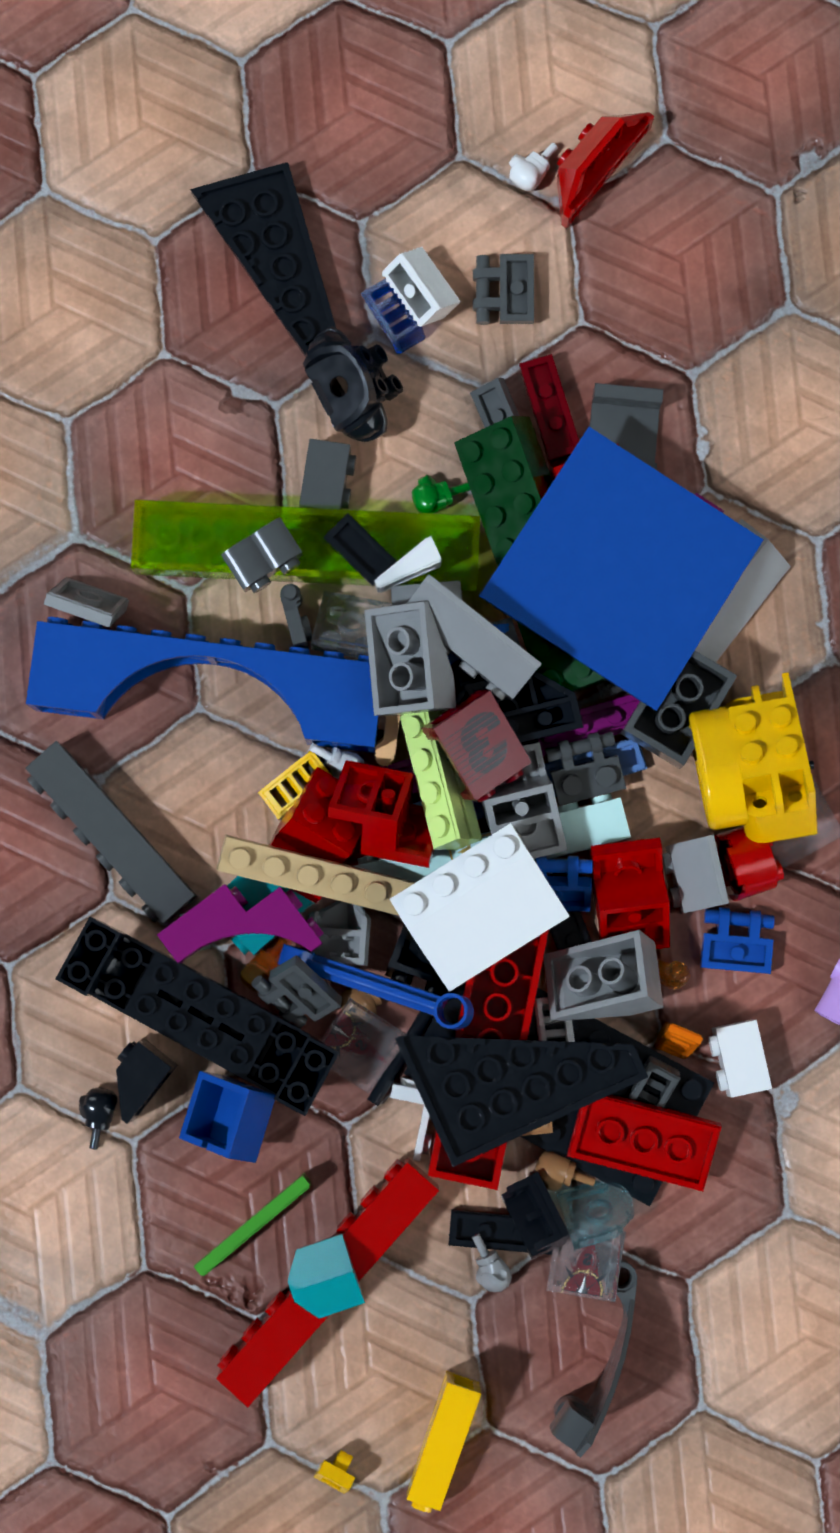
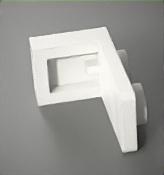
[390,1077,432,1161]

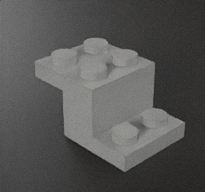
[481,739,567,858]

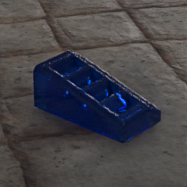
[361,278,426,354]

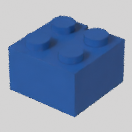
[179,1071,276,1163]

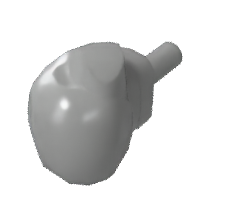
[472,1233,512,1292]

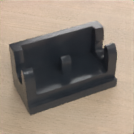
[501,1172,569,1259]

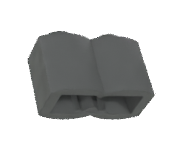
[221,517,304,593]

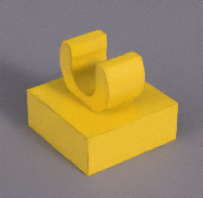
[314,1450,356,1494]

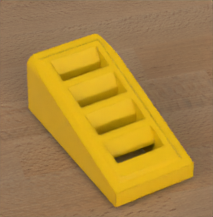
[258,751,331,820]

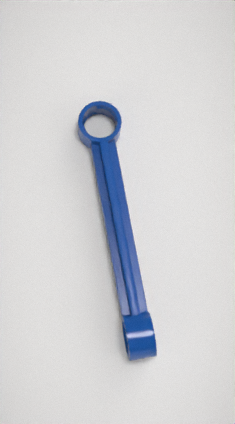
[277,944,474,1030]

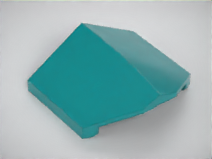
[288,1234,365,1319]

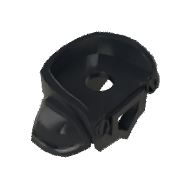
[303,326,403,442]

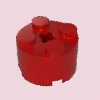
[714,826,784,901]

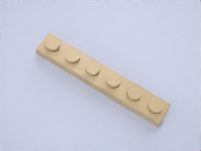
[217,835,416,916]

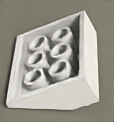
[389,823,570,992]

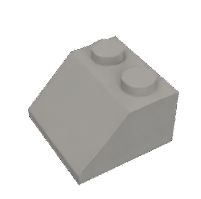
[662,834,729,914]

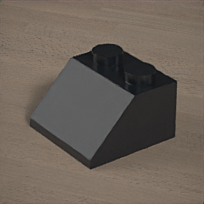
[116,1039,178,1124]

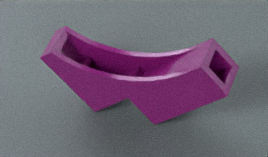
[157,884,324,963]

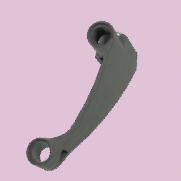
[549,1258,637,1458]

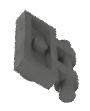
[473,254,534,325]
[280,584,314,649]
[545,732,626,806]
[252,955,342,1028]

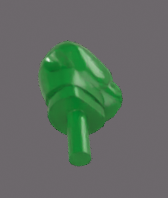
[411,475,470,515]

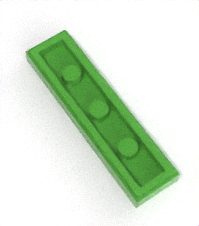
[193,1173,311,1276]

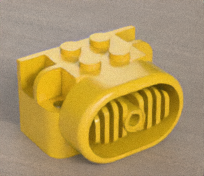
[688,672,817,843]

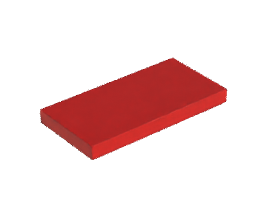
[567,1094,722,1192]

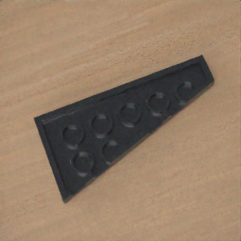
[190,162,336,357]

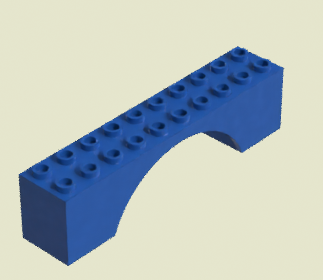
[26,617,379,753]

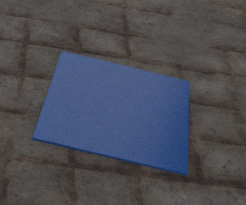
[479,427,764,711]

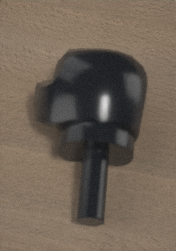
[79,1088,118,1150]

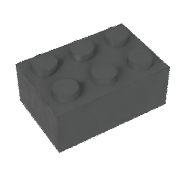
[620,651,737,769]

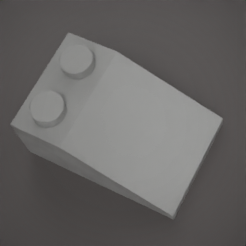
[364,601,456,716]
[544,930,664,1022]

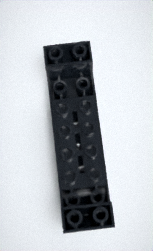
[55,917,339,1116]

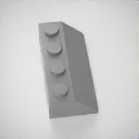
[695,519,791,663]
[407,574,542,701]

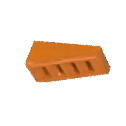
[655,1022,703,1059]

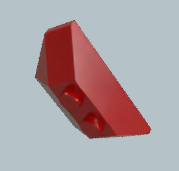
[557,112,654,229]

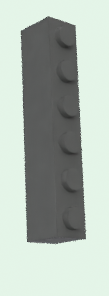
[25,741,197,924]

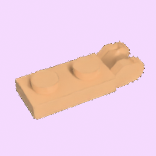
[374,715,401,767]

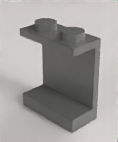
[590,383,664,470]

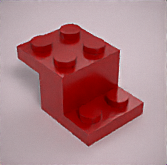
[328,760,435,868]
[269,767,362,904]
[591,837,670,949]

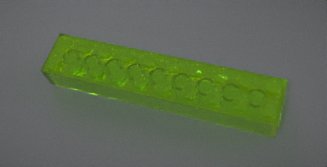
[131,500,480,591]

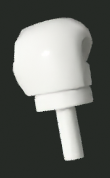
[509,143,558,191]
[309,743,364,780]

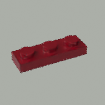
[519,354,579,463]

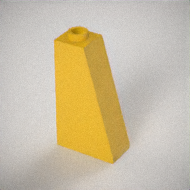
[407,1371,481,1513]

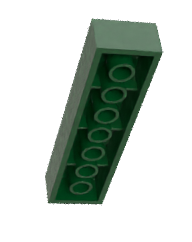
[454,416,607,693]

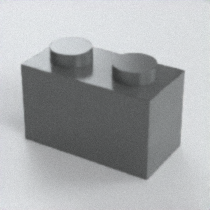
[299,439,356,518]

